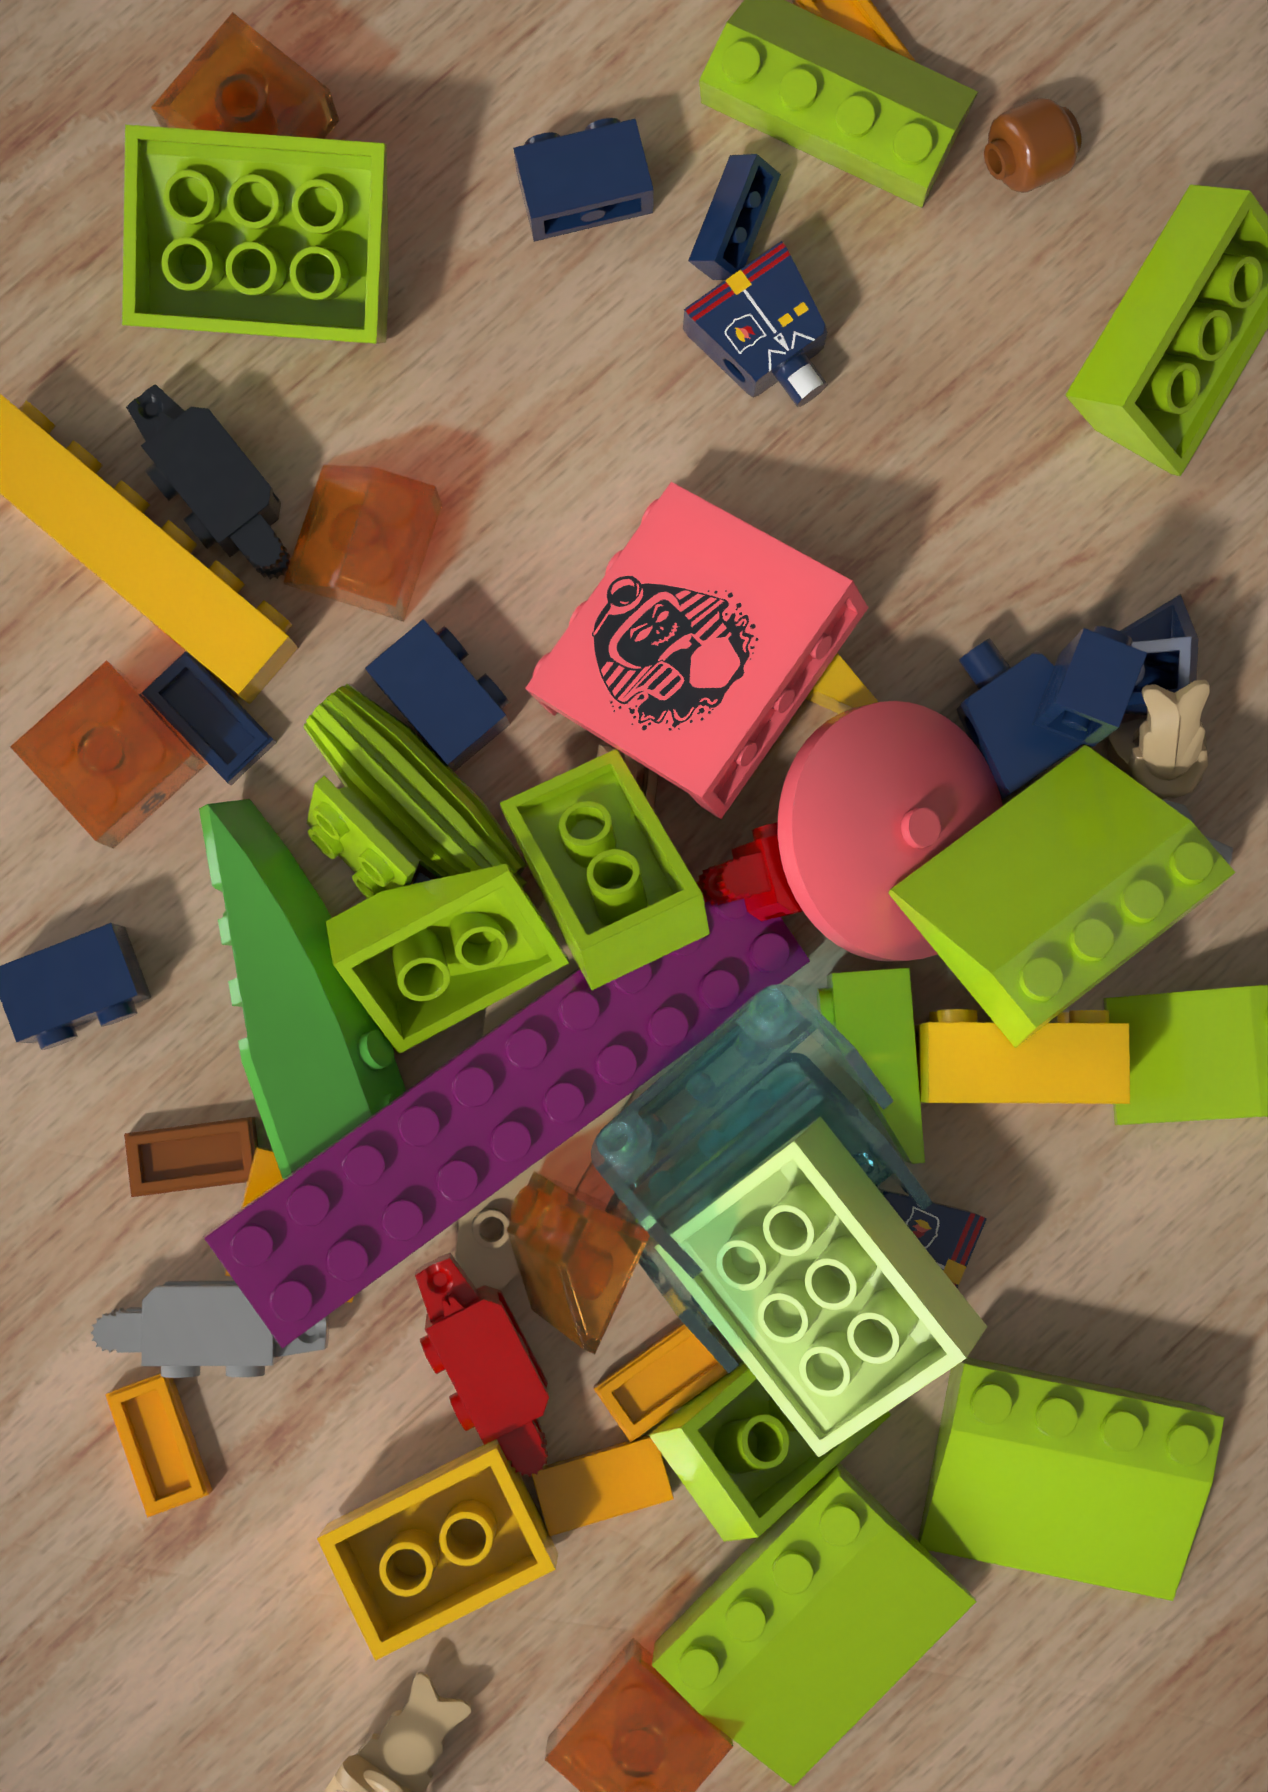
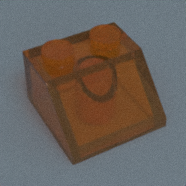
[284,465,442,622]
[506,1171,651,1354]

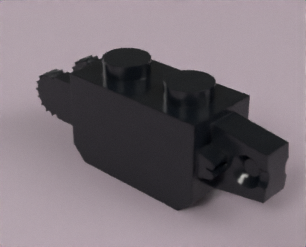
[126,384,291,580]

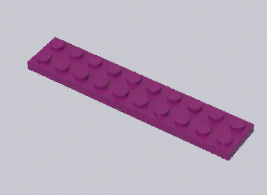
[203,884,810,1349]

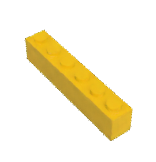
[0,394,298,705]

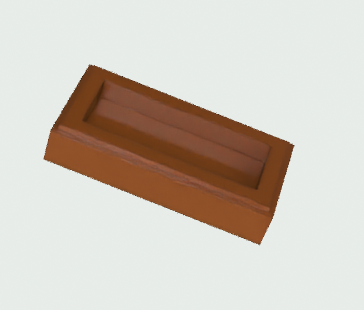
[124,1117,258,1197]

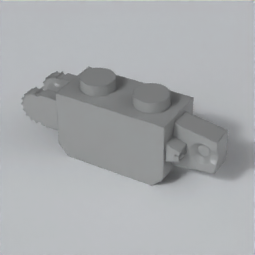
[91,1281,329,1378]

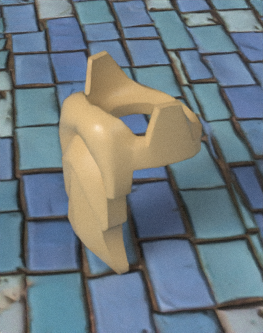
[1108,680,1210,799]
[324,1672,472,1792]

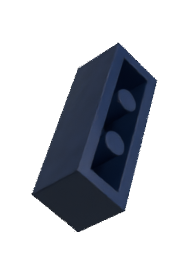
[688,154,781,280]

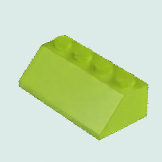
[699,0,978,208]
[1065,184,1268,476]

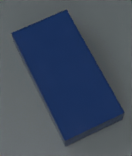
[141,651,277,786]

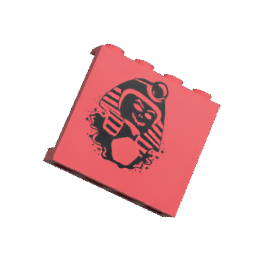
[525,482,868,819]

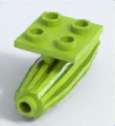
[303,684,527,899]

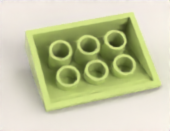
[654,1116,987,1457]

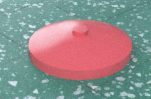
[778,701,1003,961]

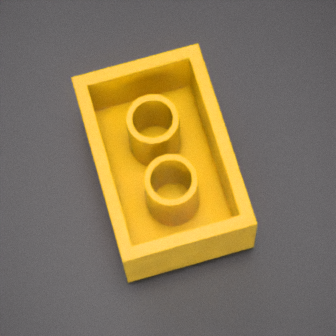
[914,1009,1130,1104]
[317,1439,558,1661]

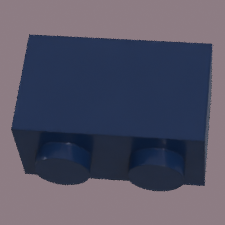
[513,118,654,242]
[365,619,510,772]
[1032,626,1147,748]
[0,923,151,1050]

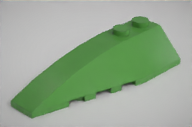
[199,799,406,1179]

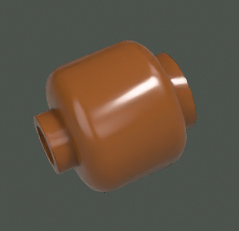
[984,98,1082,193]

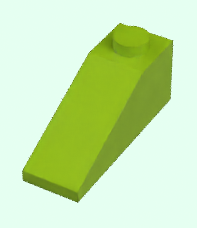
[817,968,925,1164]

